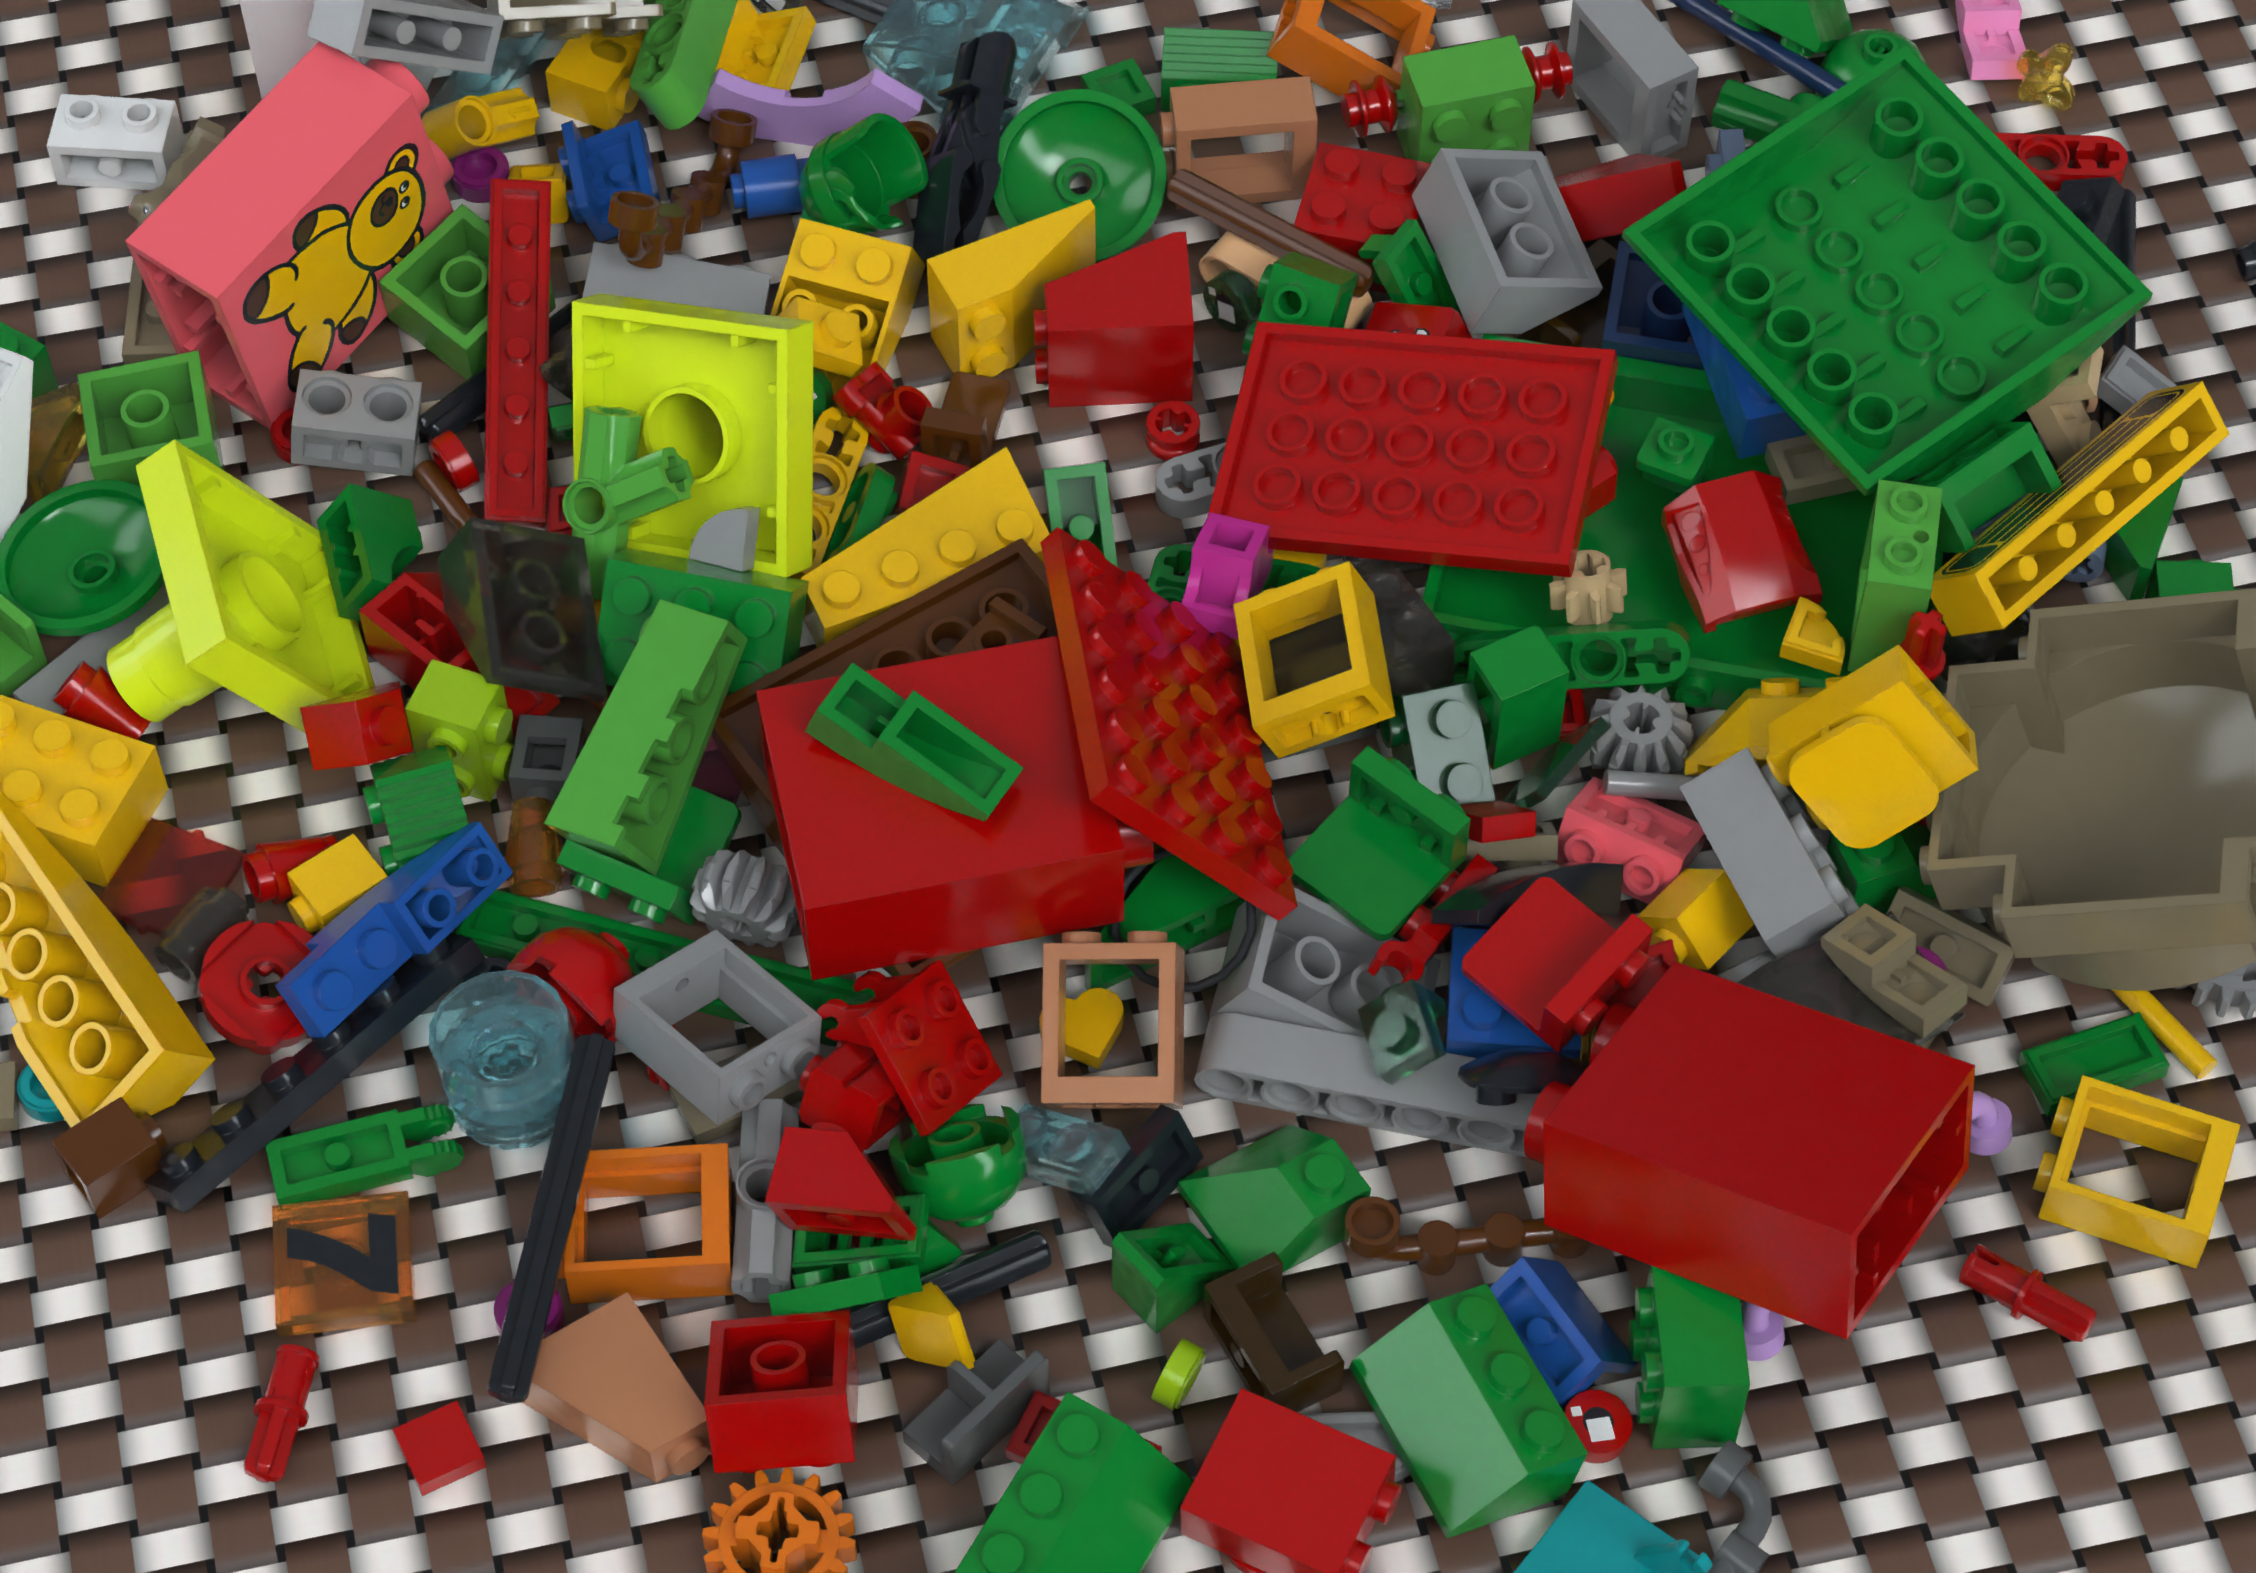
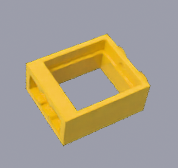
[1233,561,1396,759]
[2032,1075,2241,1269]

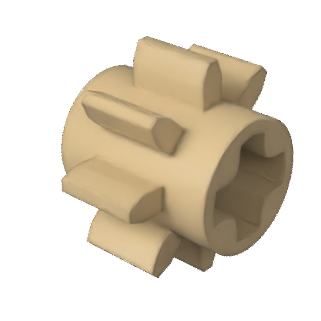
[1549,550,1627,625]

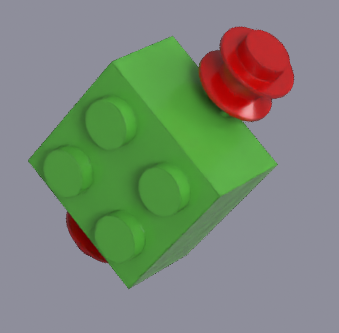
[1341,35,1573,163]

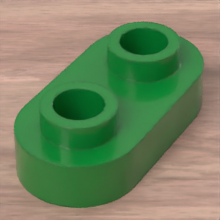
[822,462,898,562]

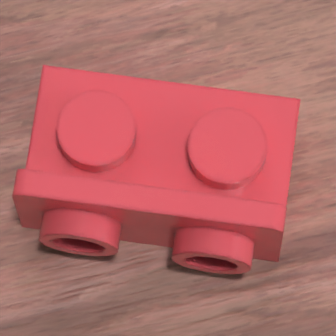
[1554,776,1706,904]

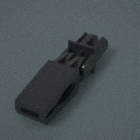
[913,31,1018,274]

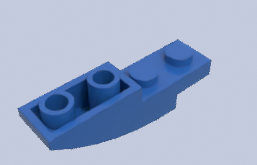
[275,822,513,1038]

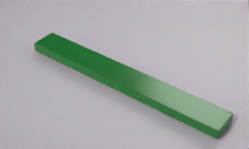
[455,889,969,1047]

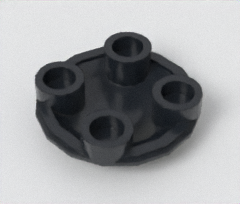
[1458,1047,1589,1106]

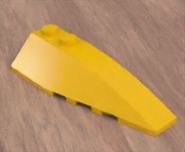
[0,791,215,1128]

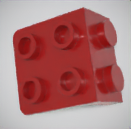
[1461,877,1653,1053]

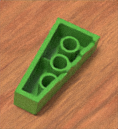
[544,599,748,876]

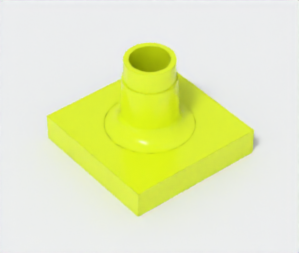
[572,293,814,578]
[106,439,375,734]

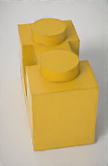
[545,22,649,130]

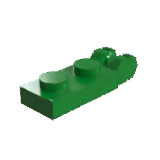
[265,1104,465,1212]

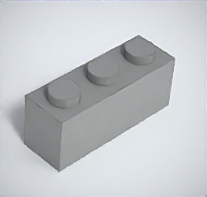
[307,0,504,75]
[582,241,771,315]

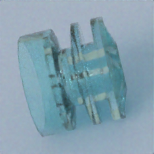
[429,970,576,1150]

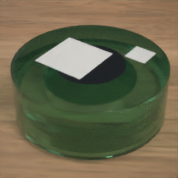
[1203,270,1262,332]

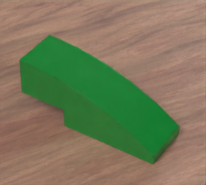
[805,662,1023,822]

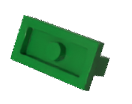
[1358,219,1461,314]

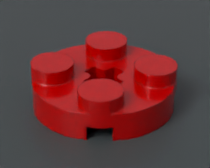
[197,920,313,1055]

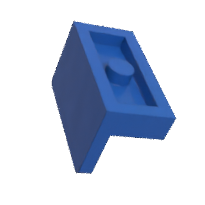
[1490,1256,1637,1408]

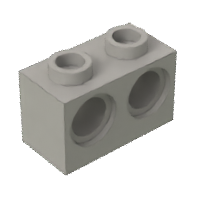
[291,369,422,477]

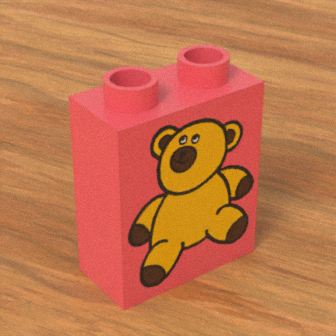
[125,42,454,430]

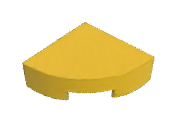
[1779,597,1845,676]

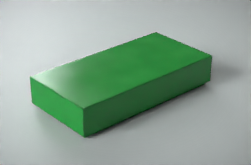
[2017,1012,2170,1117]

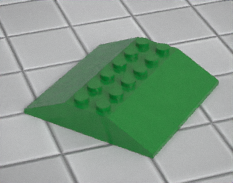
[1622,45,2153,496]

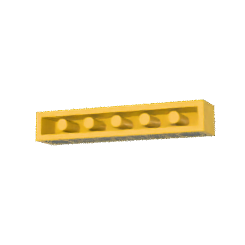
[1930,381,2230,637]

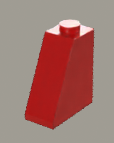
[1554,153,1687,242]

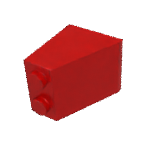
[1033,231,1194,408]

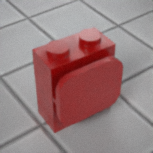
[1180,1388,1402,1573]

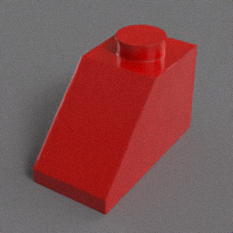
[300,681,413,771]
[764,1122,917,1241]

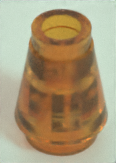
[505,797,567,898]

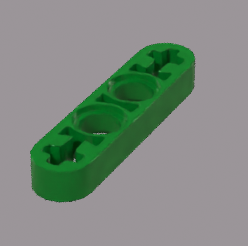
[1444,620,1692,689]

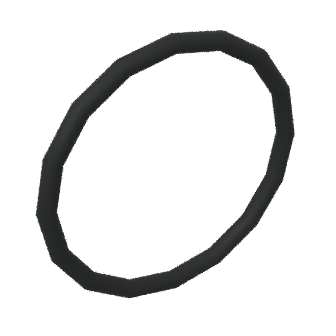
[1110,848,1256,992]

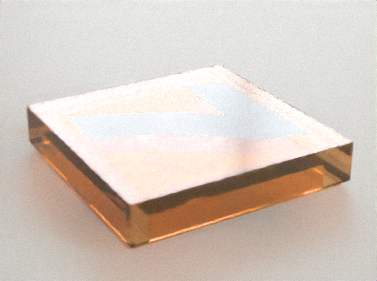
[272,1191,416,1337]

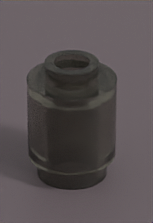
[155,886,249,983]

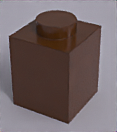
[52,1097,168,1219]

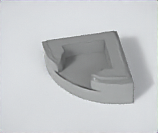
[689,506,760,572]

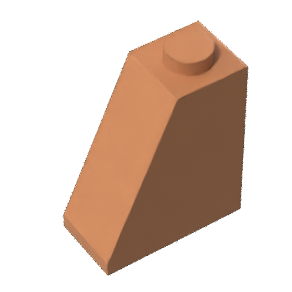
[522,1292,711,1483]

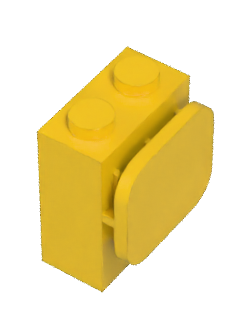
[1766,644,1979,849]

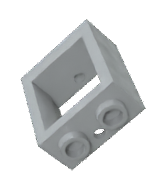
[1567,0,1699,157]
[613,929,822,1125]

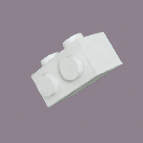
[47,94,185,190]

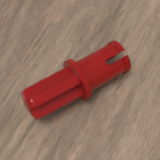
[1899,609,1947,685]
[1959,1244,2097,1342]
[243,1344,320,1483]

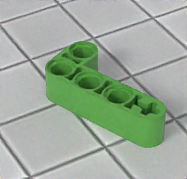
[630,0,737,130]

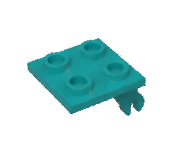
[1514,1480,1712,1573]

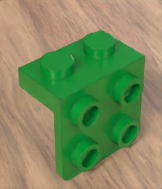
[1288,746,1471,941]
[556,786,742,927]

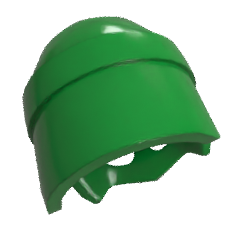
[799,113,929,235]

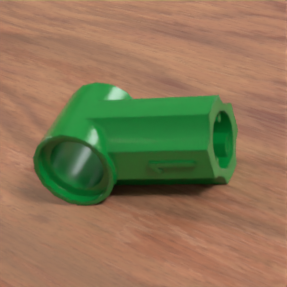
[1711,79,1823,142]

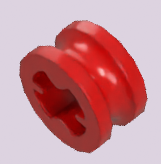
[1146,401,1200,461]

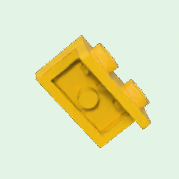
[715,0,817,92]

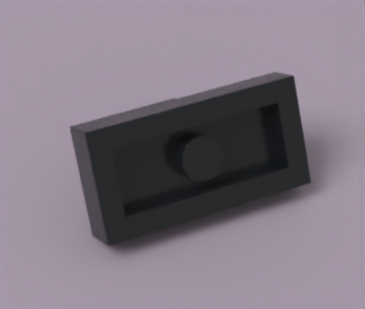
[1068,1105,1204,1248]

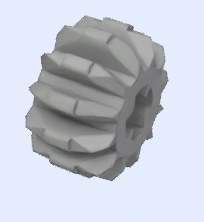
[1584,685,1693,774]
[689,849,798,947]

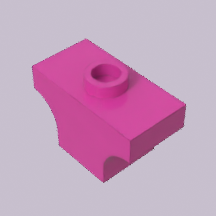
[1181,512,1274,639]

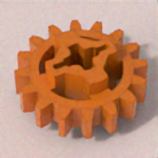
[702,1467,857,1573]

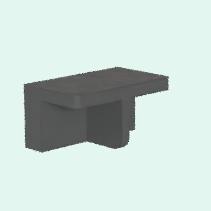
[903,1339,1050,1486]

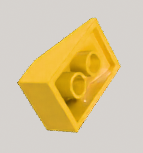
[927,199,1096,377]

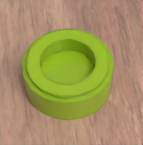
[1151,1338,1207,1411]

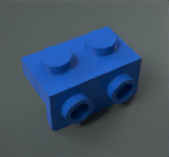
[558,119,661,242]

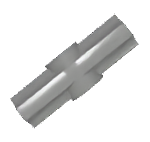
[731,1098,801,1303]

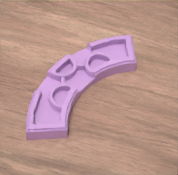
[698,68,924,146]

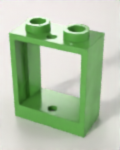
[1847,479,1943,672]

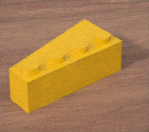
[801,446,1050,648]

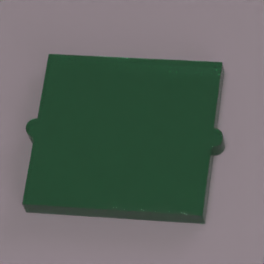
[1503,716,1610,809]

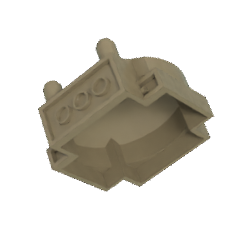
[1919,588,2256,991]

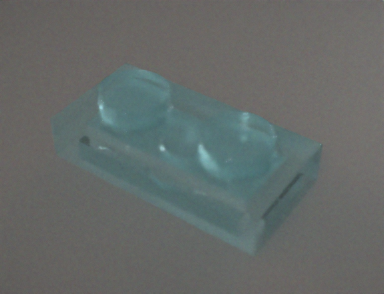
[1017,1103,1131,1197]

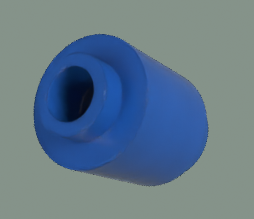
[730,153,808,219]

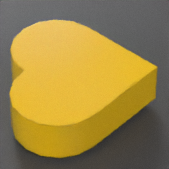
[1039,988,1124,1070]

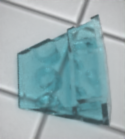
[862,0,1090,139]

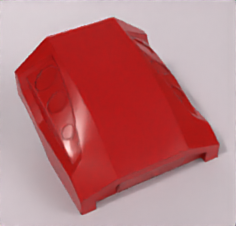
[1661,470,1823,634]

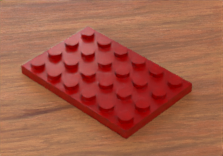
[1207,321,1619,577]
[1040,527,1298,921]

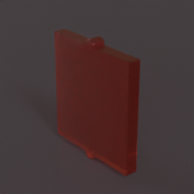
[99,818,245,947]

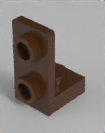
[920,371,1011,469]

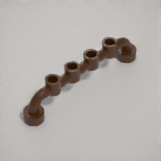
[608,109,757,269]
[1344,1196,1589,1276]

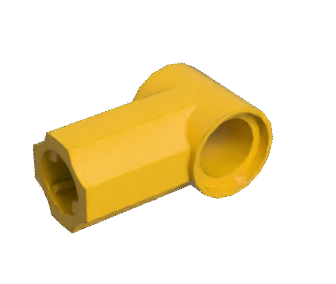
[421,87,540,160]

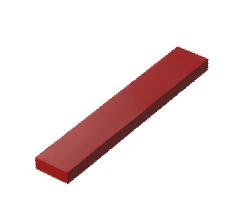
[483,178,551,529]

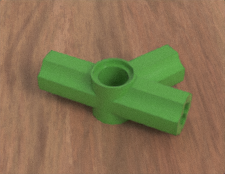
[563,405,694,600]

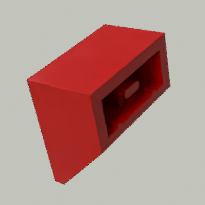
[359,572,546,690]

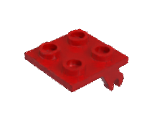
[817,959,1003,1137]

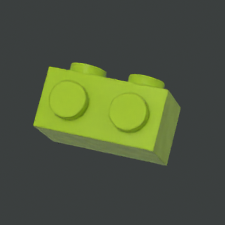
[405,659,515,802]

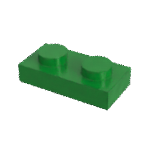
[768,1256,923,1316]

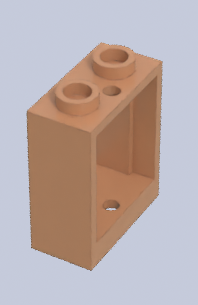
[1159,76,1318,210]
[1041,931,1185,1109]

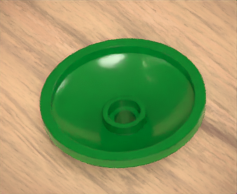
[993,89,1167,263]
[0,479,165,636]

